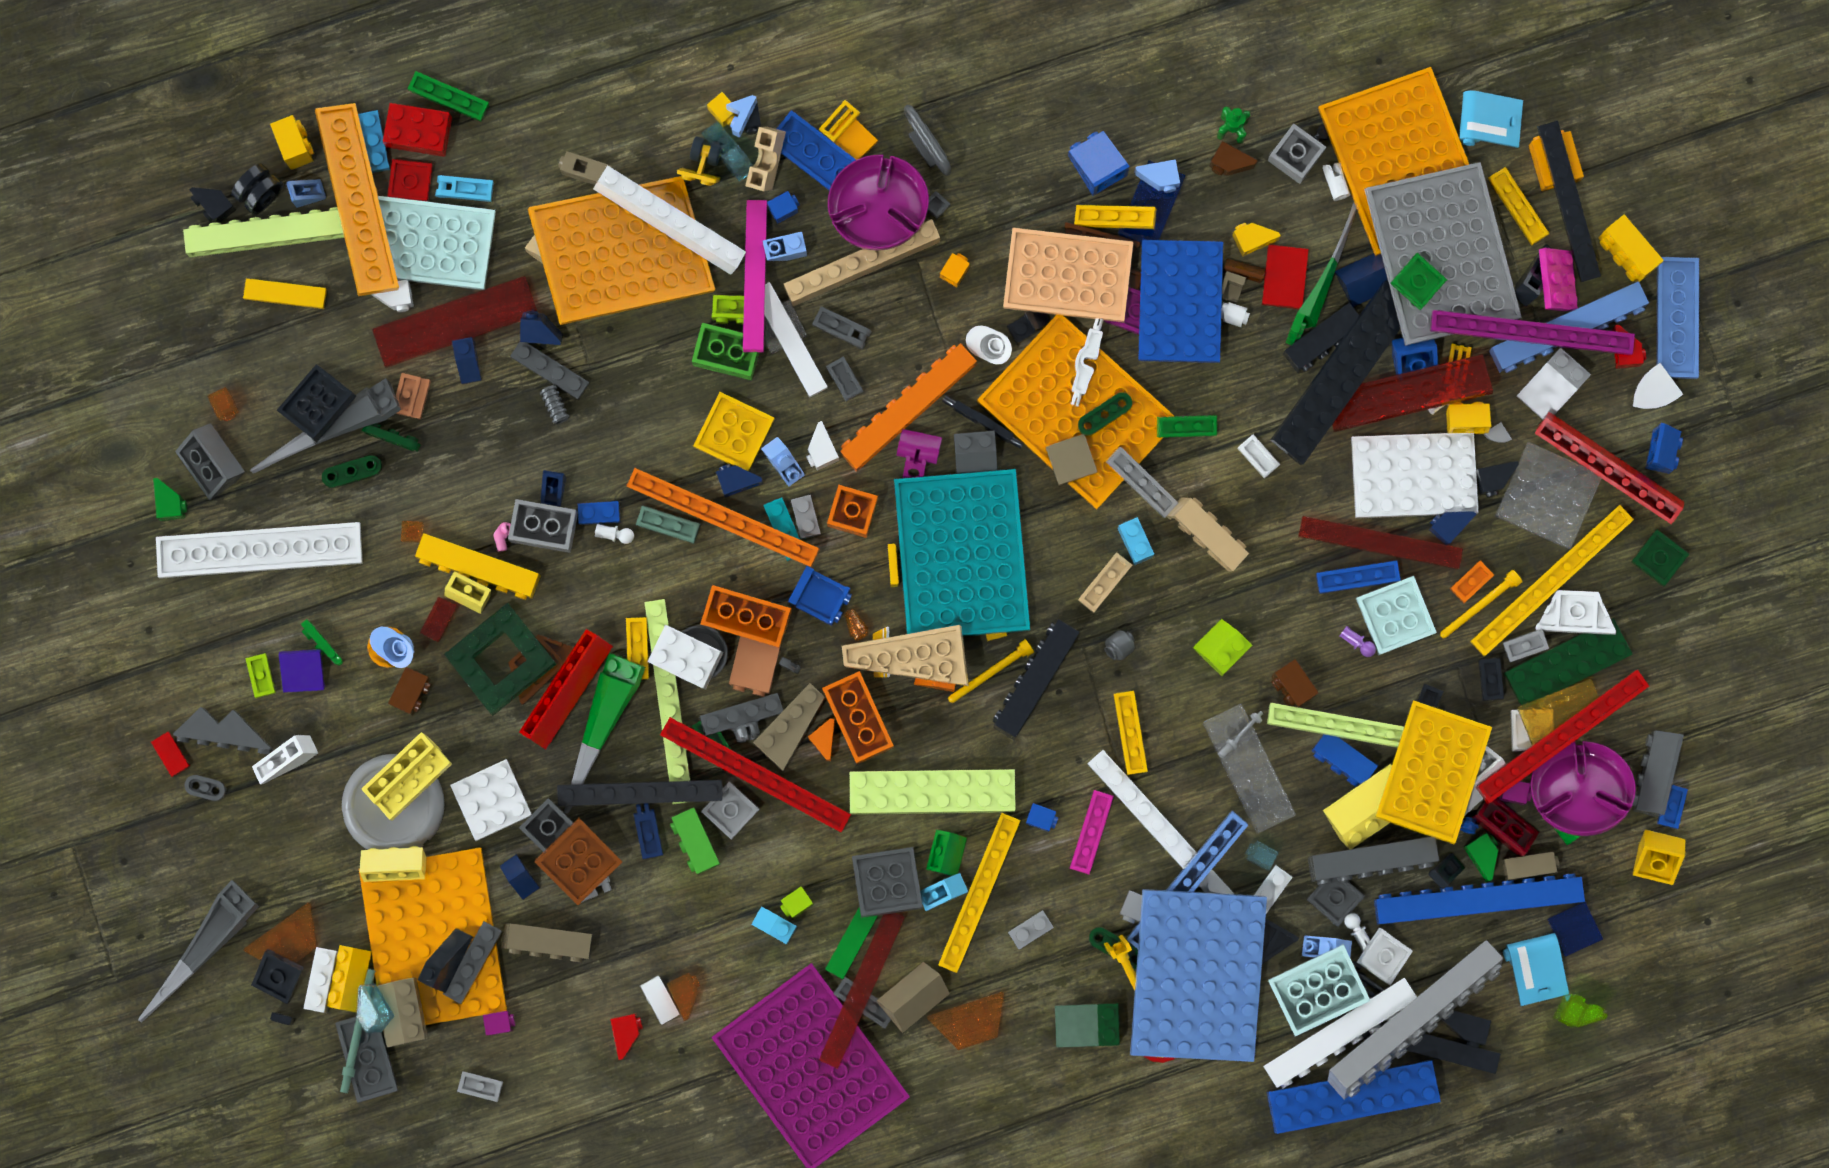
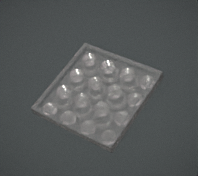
[1495,442,1602,550]

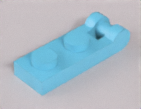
[435,175,494,202]

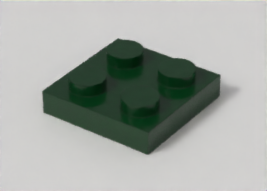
[1631,529,1689,587]

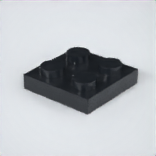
[251,949,304,1004]

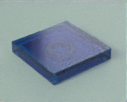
[1547,902,1603,957]

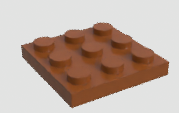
[534,818,622,905]

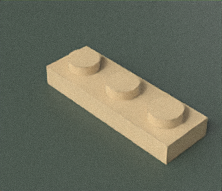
[1078,552,1132,613]

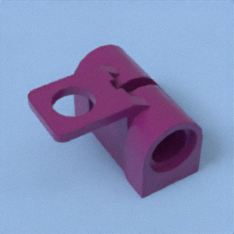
[896,429,942,478]

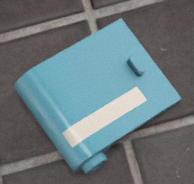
[1459,91,1523,148]
[1503,933,1569,1006]

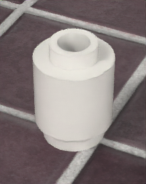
[1221,302,1250,327]

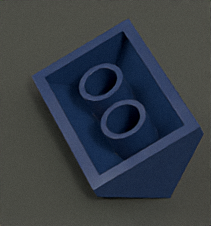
[1335,253,1388,307]

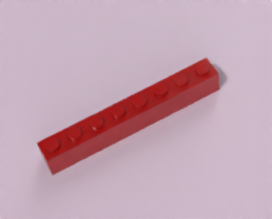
[1535,411,1685,525]

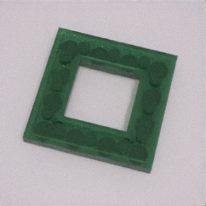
[444,603,557,716]

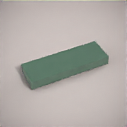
[636,506,700,544]

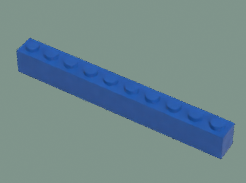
[1374,874,1585,925]

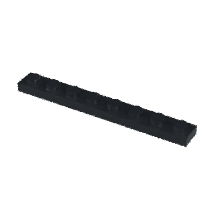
[1537,120,1601,282]
[557,779,723,806]

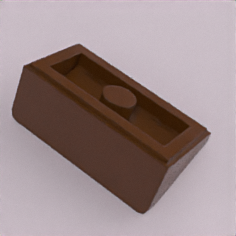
[1223,259,1265,283]

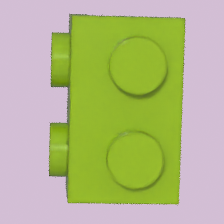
[712,295,744,325]

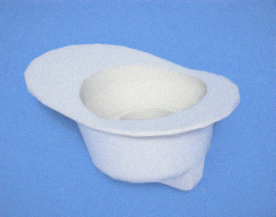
[966,325,1012,364]

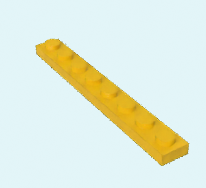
[938,813,1021,973]

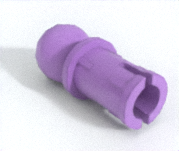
[1339,626,1376,657]

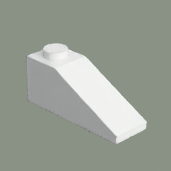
[252,735,318,784]

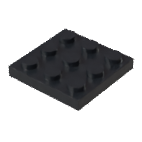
[277,364,356,442]

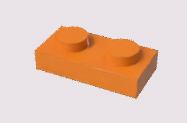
[1450,560,1494,603]

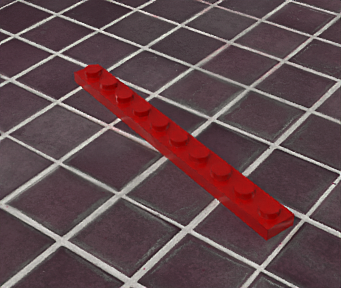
[1476,670,1649,804]
[660,717,851,833]

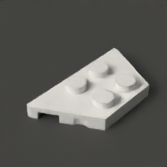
[1536,590,1616,635]

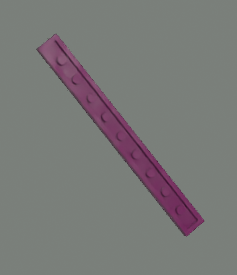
[1430,310,1635,355]

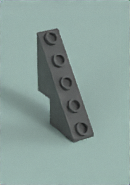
[173,707,274,755]

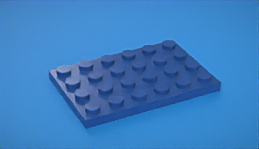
[1138,240,1223,363]

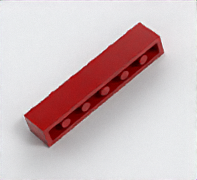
[519,629,613,750]

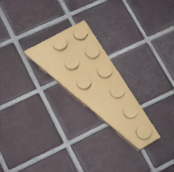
[842,625,969,686]

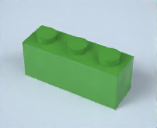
[670,808,721,875]

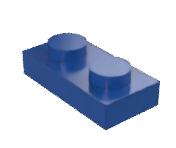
[578,501,620,525]
[1657,785,1688,829]

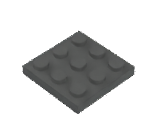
[852,847,923,918]

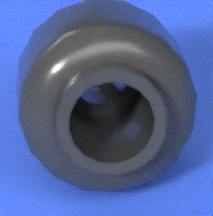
[1104,630,1135,661]

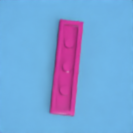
[1070,790,1114,875]

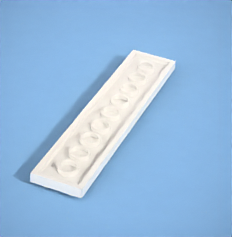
[156,522,363,578]

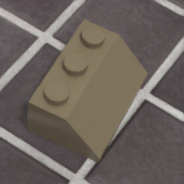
[375,977,428,1048]

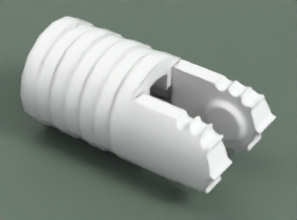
[1323,162,1351,201]

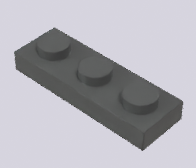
[834,977,891,1029]

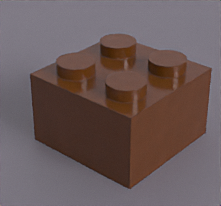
[1271,659,1318,708]

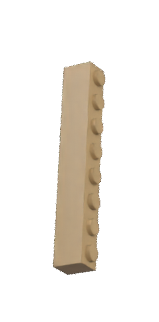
[784,219,940,306]

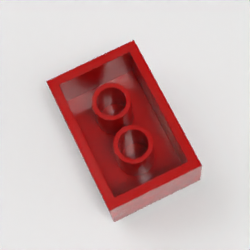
[383,103,452,157]

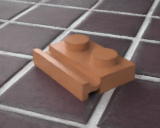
[396,373,431,420]

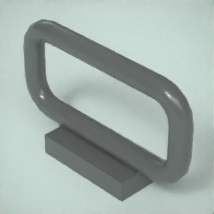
[904,105,951,176]

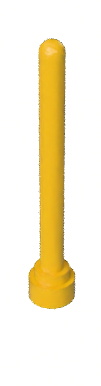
[1440,570,1522,638]
[948,639,1034,703]

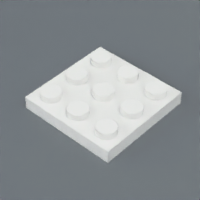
[450,759,532,841]

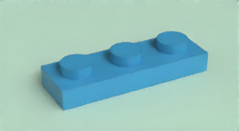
[358,110,390,173]

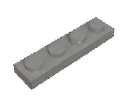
[1106,447,1178,518]

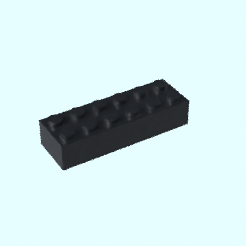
[992,619,1079,741]

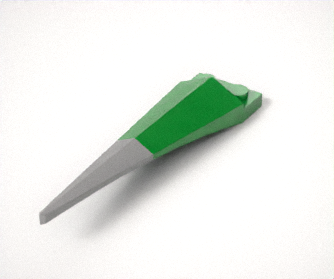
[1285,203,1357,345]
[564,653,646,813]

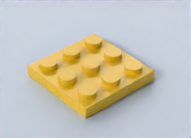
[693,392,775,471]

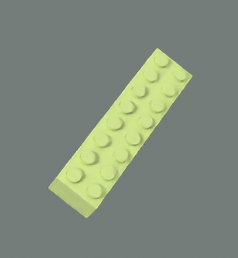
[850,769,1015,814]

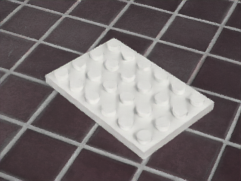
[1351,433,1478,518]

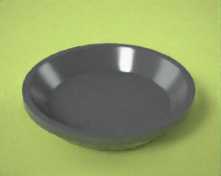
[682,625,728,679]

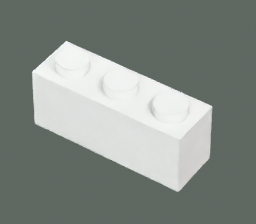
[303,947,338,1013]

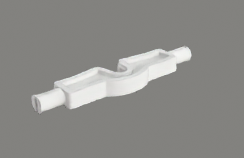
[1071,319,1104,407]

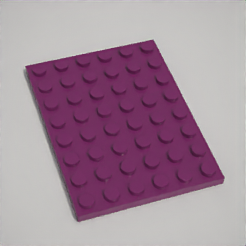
[711,963,910,1168]

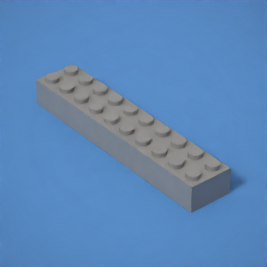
[1328,940,1503,1100]

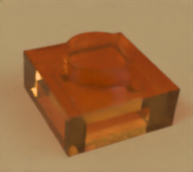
[401,521,424,543]

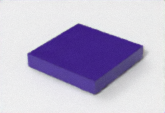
[279,649,325,692]

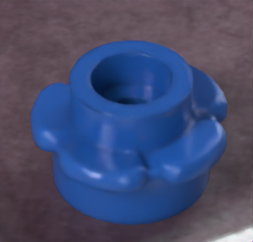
[1460,817,1479,834]

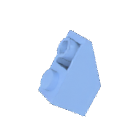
[763,232,807,261]
[761,437,805,487]
[1302,936,1352,958]

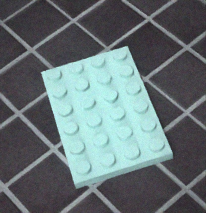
[378,196,496,290]

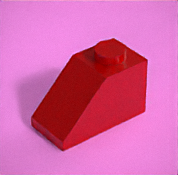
[1611,325,1646,369]
[610,1014,643,1060]

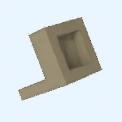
[1222,271,1246,303]

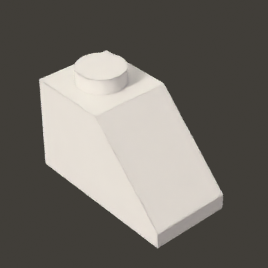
[371,279,414,312]
[806,421,839,470]

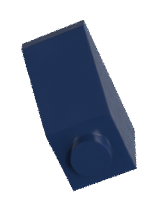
[520,310,563,345]
[452,337,482,384]
[716,464,763,498]
[1429,511,1476,546]

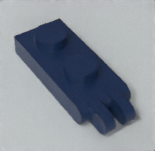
[633,803,663,860]

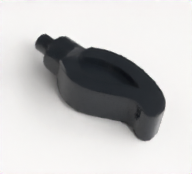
[1313,125,1329,142]

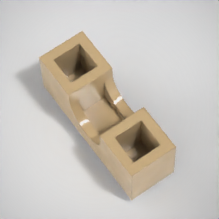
[745,127,786,191]

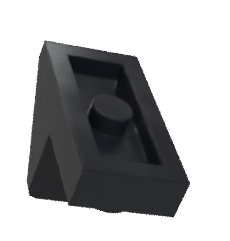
[1007,311,1050,344]
[1428,853,1465,889]

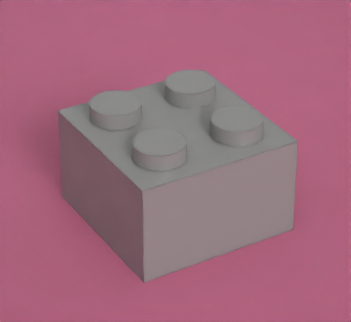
[1268,123,1326,184]

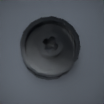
[231,163,283,215]

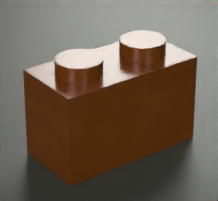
[388,667,431,716]

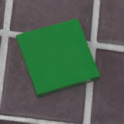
[1390,253,1447,310]

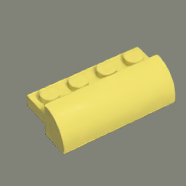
[362,732,452,821]

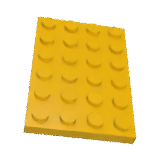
[1375,700,1492,844]

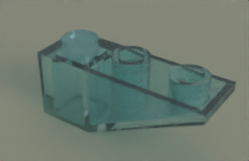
[701,122,753,182]

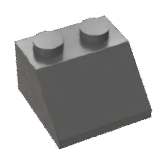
[954,431,997,474]

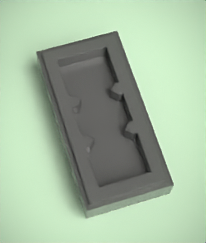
[826,356,864,402]

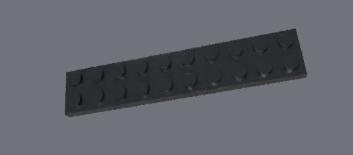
[1270,281,1401,465]

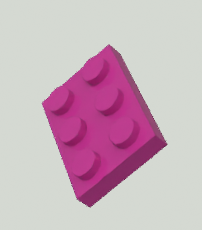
[1539,248,1578,312]

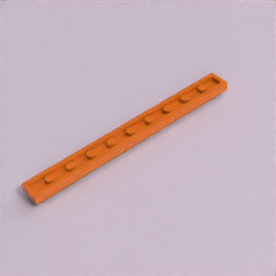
[627,468,820,568]

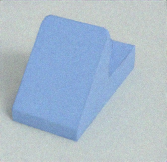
[726,95,757,137]

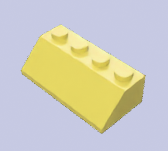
[1323,764,1392,850]

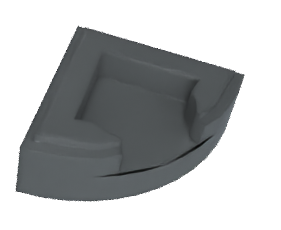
[779,657,801,674]

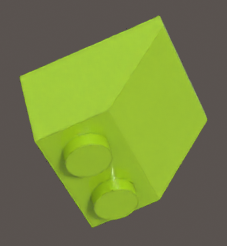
[1193,619,1252,676]

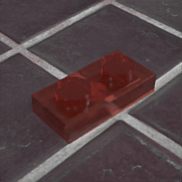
[420,597,458,643]

